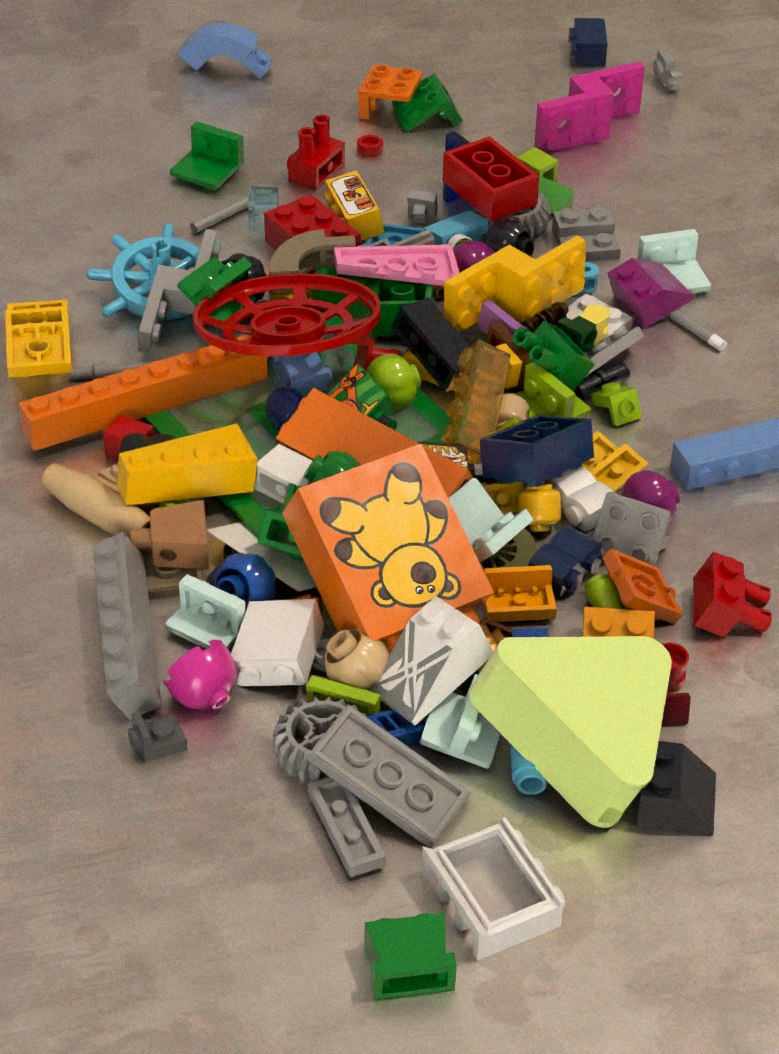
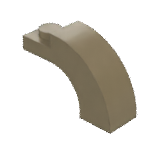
[269,229,356,294]

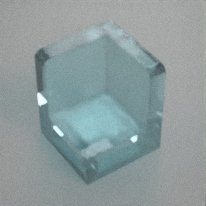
[248,186,279,229]

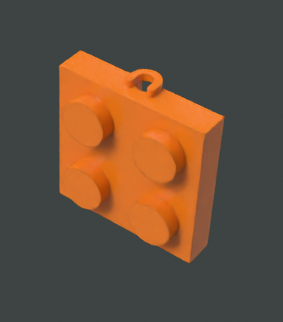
[602,549,683,624]

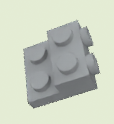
[552,206,621,262]

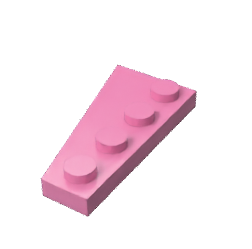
[333,244,459,286]

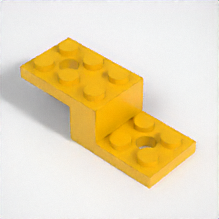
[444,235,586,333]
[5,299,72,378]

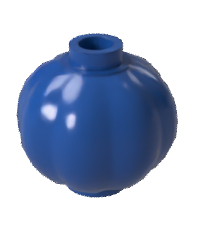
[214,553,277,612]

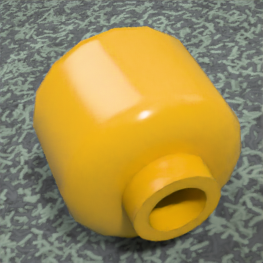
[518,484,561,532]

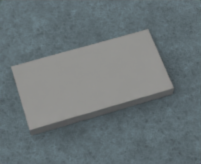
[306,704,471,848]

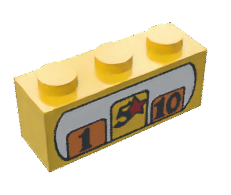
[323,170,385,241]

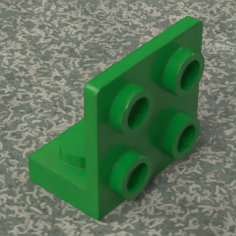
[392,73,463,132]
[170,121,244,190]

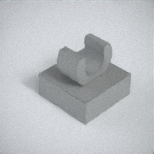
[407,189,438,225]

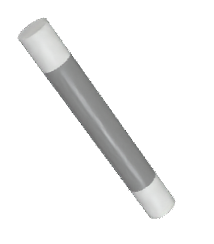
[667,309,727,352]

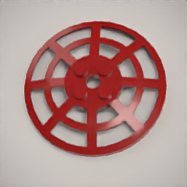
[193,273,381,357]

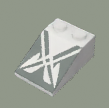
[370,596,494,726]

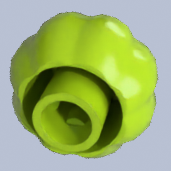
[367,354,421,413]

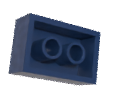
[479,414,594,487]

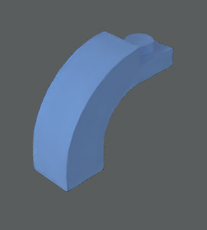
[177,23,273,79]

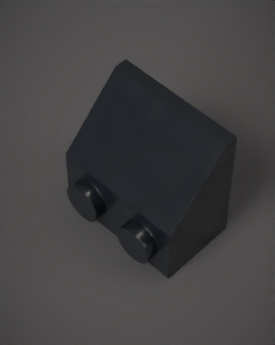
[637,741,716,836]

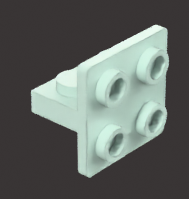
[165,574,247,649]
[420,674,500,769]

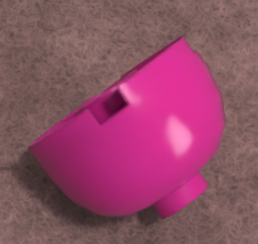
[163,640,238,709]

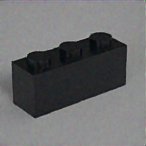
[391,297,483,393]

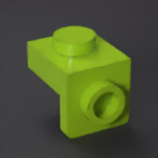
[591,382,642,426]

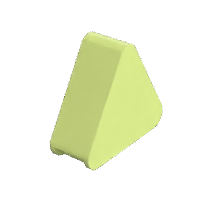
[469,636,672,828]

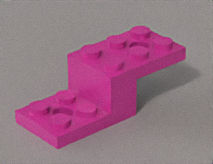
[534,61,645,154]

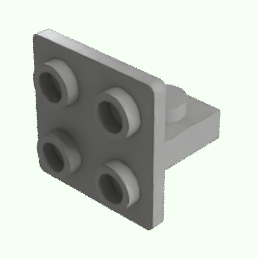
[593,492,671,566]

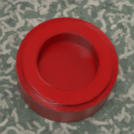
[357,135,383,158]

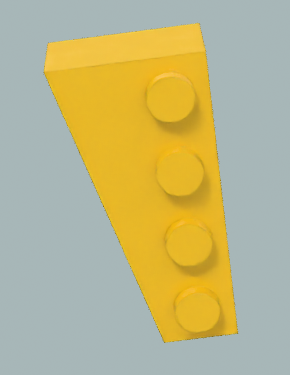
[117,423,257,505]

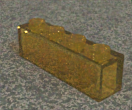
[441,339,511,464]

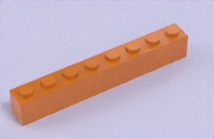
[19,334,268,451]

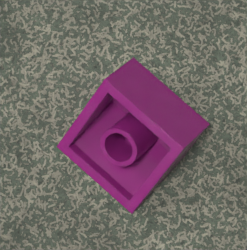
[607,258,694,329]

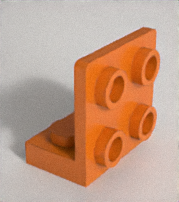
[358,64,423,120]

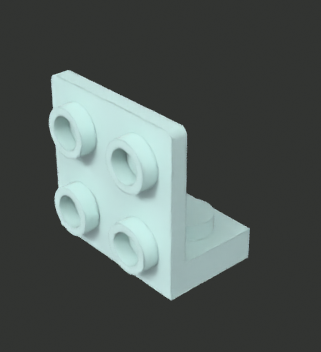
[637,229,711,294]
[448,478,534,562]

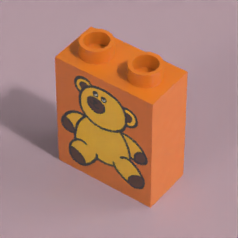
[282,444,494,655]

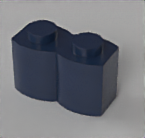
[529,525,602,597]

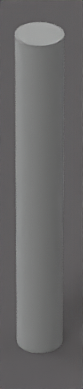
[190,191,262,234]

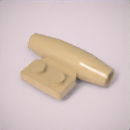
[42,463,160,540]

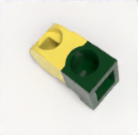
[557,304,611,353]

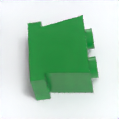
[364,913,457,1000]

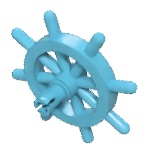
[86,223,222,334]

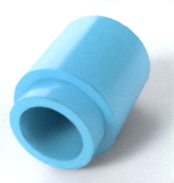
[510,746,548,795]

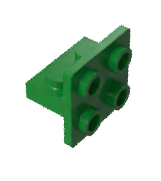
[177,257,256,329]

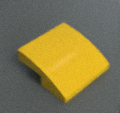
[582,430,649,493]

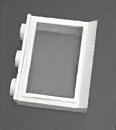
[421,818,565,961]

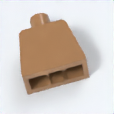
[130,500,209,569]

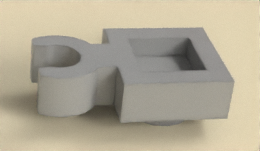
[653,49,682,90]

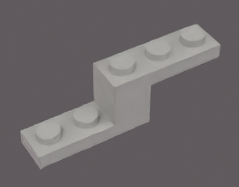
[138,229,221,353]

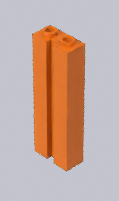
[276,388,473,498]

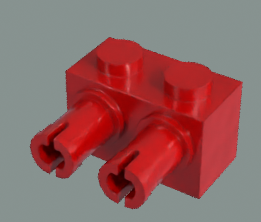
[286,114,345,191]
[693,551,772,638]

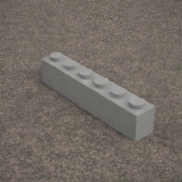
[93,531,161,720]

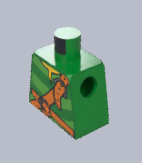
[328,364,397,430]

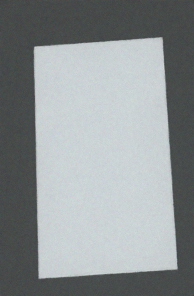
[206,522,316,592]

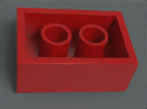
[442,136,540,222]
[264,194,361,274]

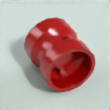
[662,642,689,693]

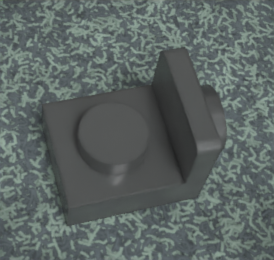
[128,711,188,763]

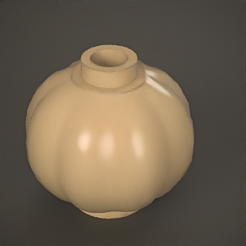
[324,629,389,690]

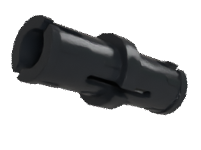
[574,362,630,401]

